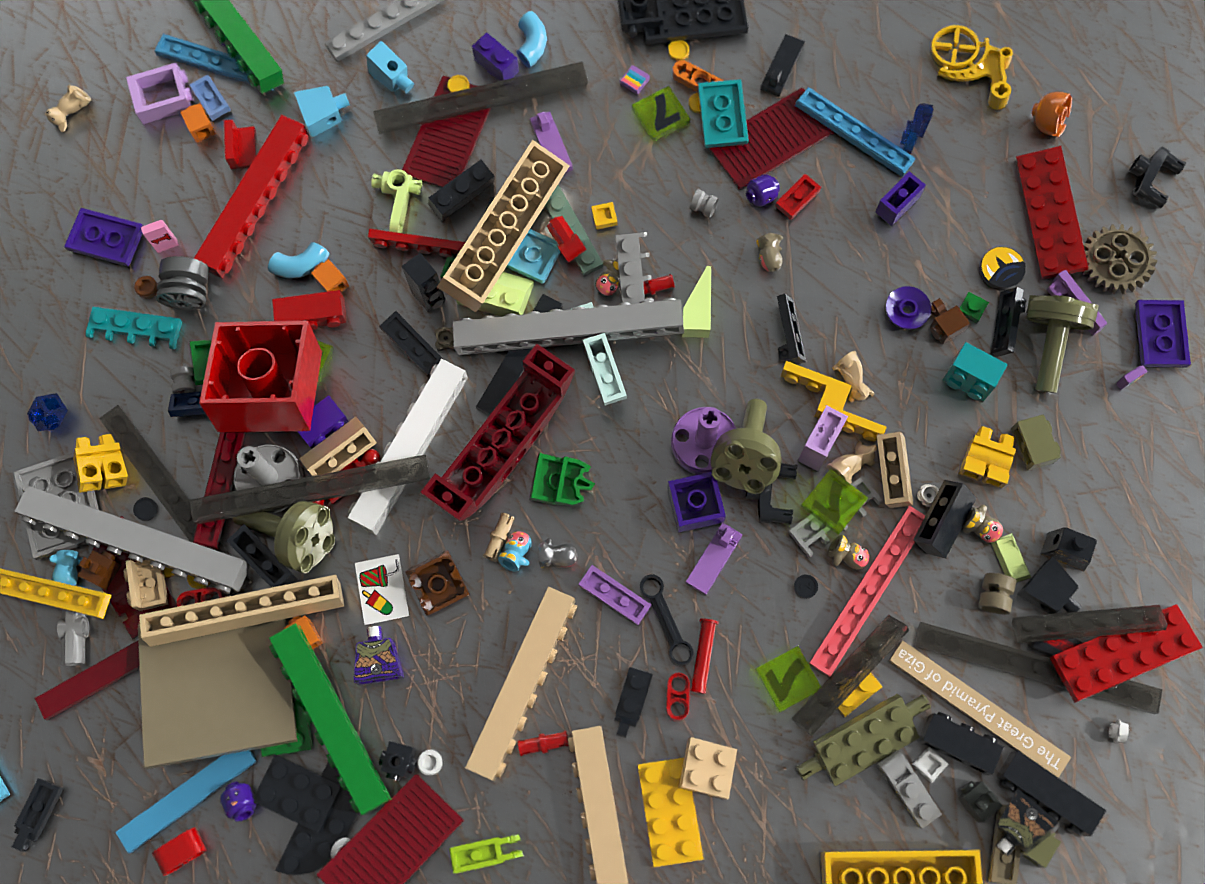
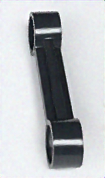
[640,574,694,666]

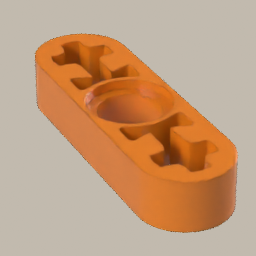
[672,60,724,92]

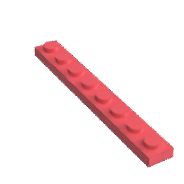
[809,505,926,677]

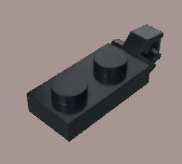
[615,667,653,738]
[12,778,64,852]

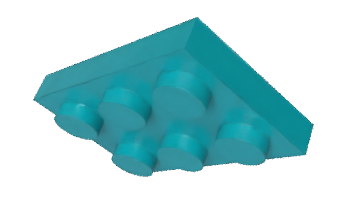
[698,79,749,148]

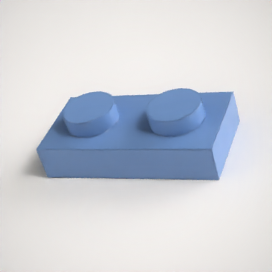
[190,75,231,121]

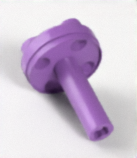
[671,407,736,475]

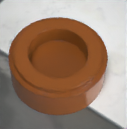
[134,276,158,299]

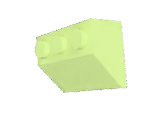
[456,272,534,317]

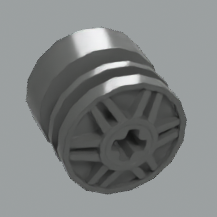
[156,256,209,310]

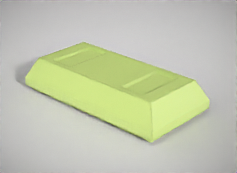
[991,533,1031,583]

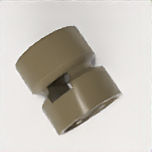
[978,573,1017,615]

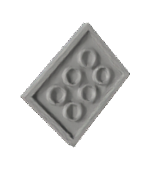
[14,452,99,560]

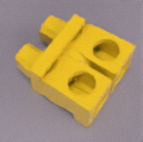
[958,426,1016,489]
[73,434,128,493]

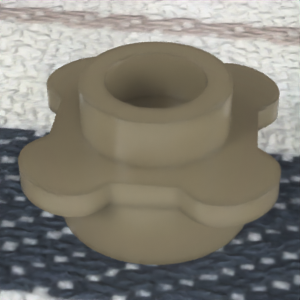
[435,327,454,350]

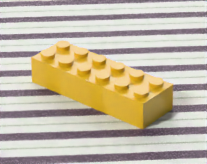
[821,850,982,884]

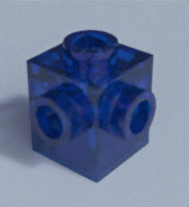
[27,393,68,432]

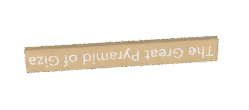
[889,641,1071,778]

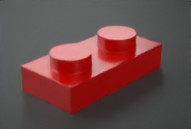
[775,174,822,220]

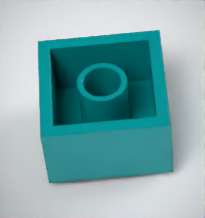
[942,342,1008,402]

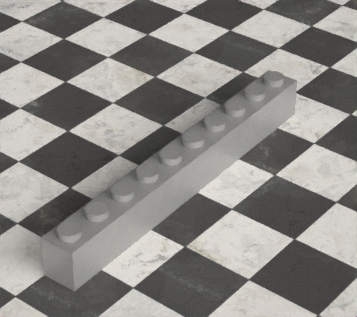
[453,298,684,355]
[14,485,250,593]

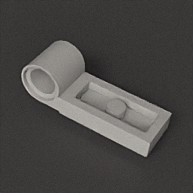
[877,750,942,829]

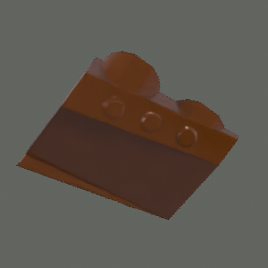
[405,550,469,616]

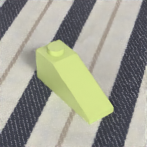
[682,266,711,338]

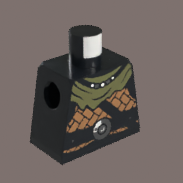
[996,789,1059,856]

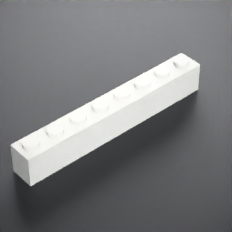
[348,359,468,535]

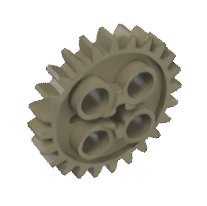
[1083,224,1158,294]

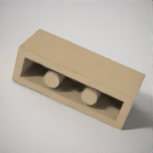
[299,417,377,485]
[877,432,914,509]

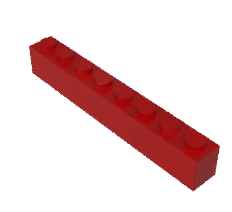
[194,115,309,279]

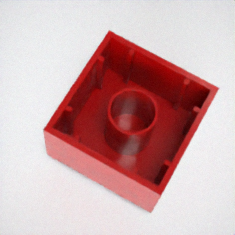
[199,321,322,432]

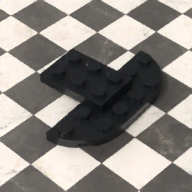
[253,748,367,875]

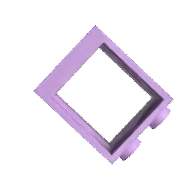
[126,63,194,124]
[798,406,848,471]

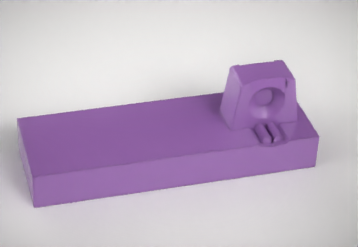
[530,111,573,172]
[1047,270,1108,336]
[686,522,743,596]

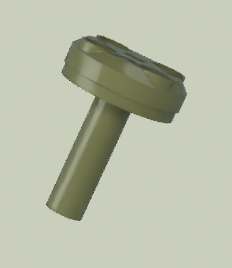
[1026,295,1099,393]
[711,399,782,494]
[233,501,335,573]

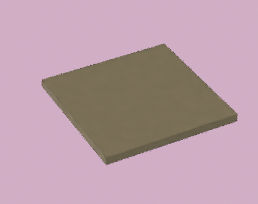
[138,619,298,769]

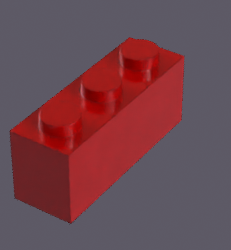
[272,290,347,330]

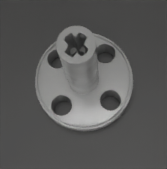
[234,444,305,513]

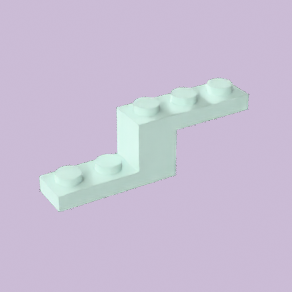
[571,302,627,405]

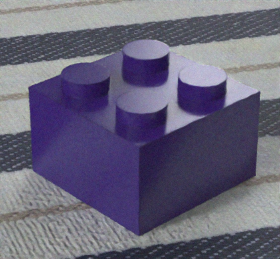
[667,472,726,533]

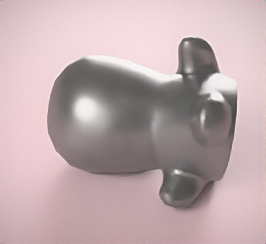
[538,538,577,568]

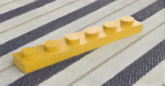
[0,569,111,619]

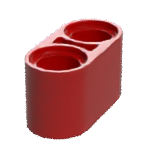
[176,587,228,607]
[666,673,690,722]
[152,828,207,876]

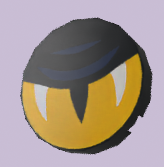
[979,247,1026,290]

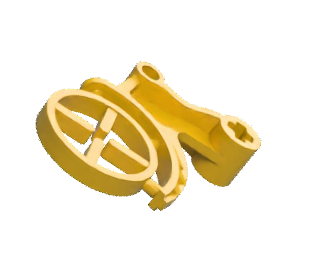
[931,25,1013,110]

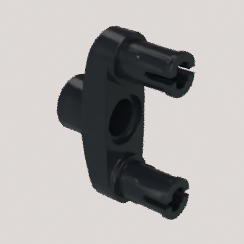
[1129,146,1186,209]
[746,463,798,525]

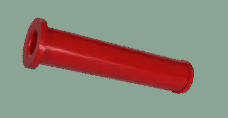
[690,618,718,694]

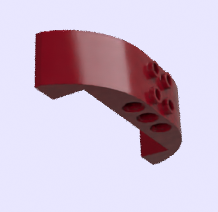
[421,343,575,521]

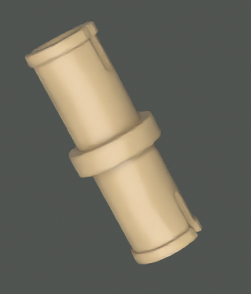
[483,513,515,562]

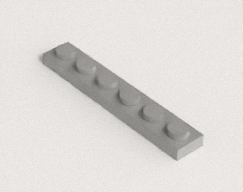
[325,0,444,62]

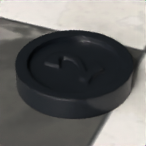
[133,497,158,521]
[794,574,818,599]

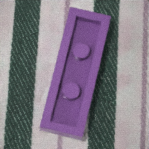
[578,565,651,626]

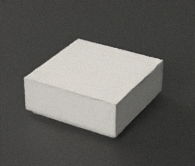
[912,746,948,783]

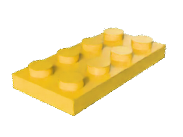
[638,757,703,867]

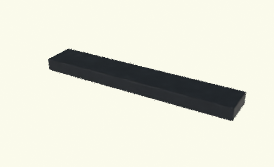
[476,294,563,416]

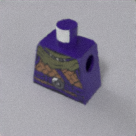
[354,626,404,685]

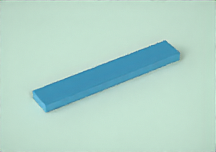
[154,34,273,91]
[795,87,916,177]
[116,750,258,853]

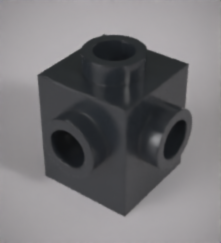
[379,741,417,781]

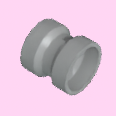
[690,189,719,218]
[170,366,196,394]

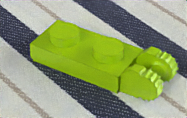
[449,835,523,874]

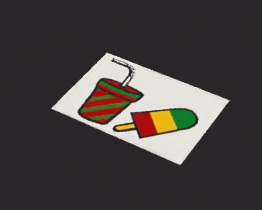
[355,554,409,625]

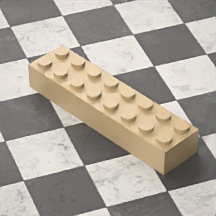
[437,140,570,313]

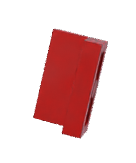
[224,119,256,169]

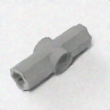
[57,609,89,666]

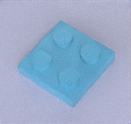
[506,229,561,284]

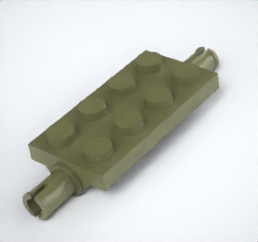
[796,693,931,786]

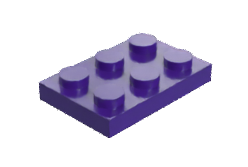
[64,208,143,267]
[1135,300,1191,368]

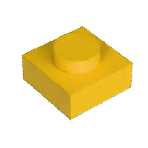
[591,202,618,230]

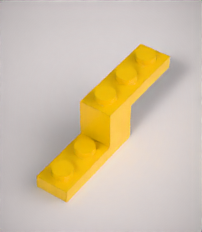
[781,361,887,442]

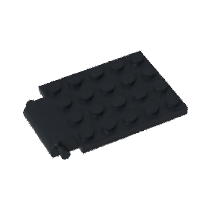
[617,0,749,45]

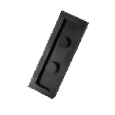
[760,34,805,97]
[991,287,1027,357]
[777,293,807,364]
[379,311,444,376]

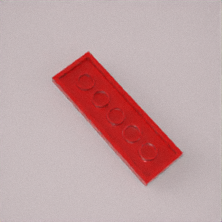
[1016,146,1089,280]
[1050,604,1203,703]

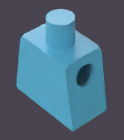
[366,41,414,93]
[294,86,350,137]

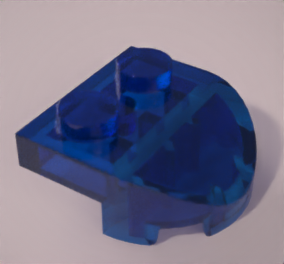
[900,103,934,155]

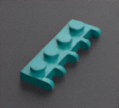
[86,307,182,350]

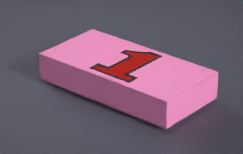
[141,220,179,253]

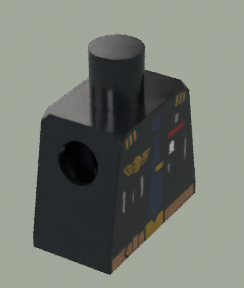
[1041,527,1097,571]

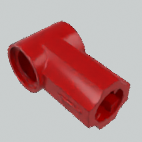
[546,216,587,262]

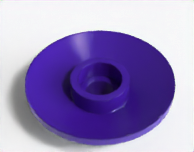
[885,286,931,329]

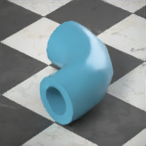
[516,11,547,68]
[268,242,330,279]

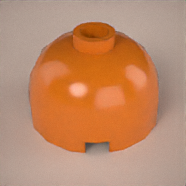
[1032,92,1072,137]

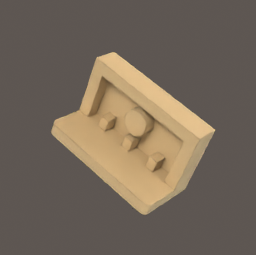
[124,560,168,611]

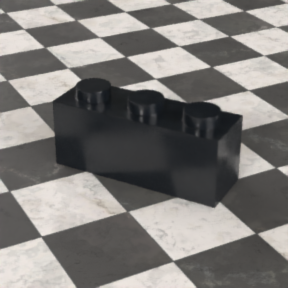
[428,159,495,222]
[402,253,445,312]
[913,480,977,559]
[226,524,298,588]
[918,712,1004,776]

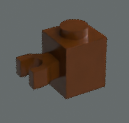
[930,298,970,344]
[78,550,122,590]

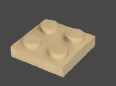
[679,737,737,800]

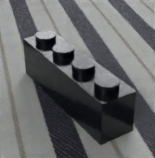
[996,751,1107,838]

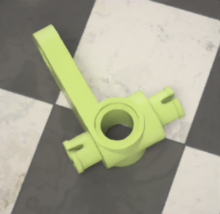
[371,169,422,233]

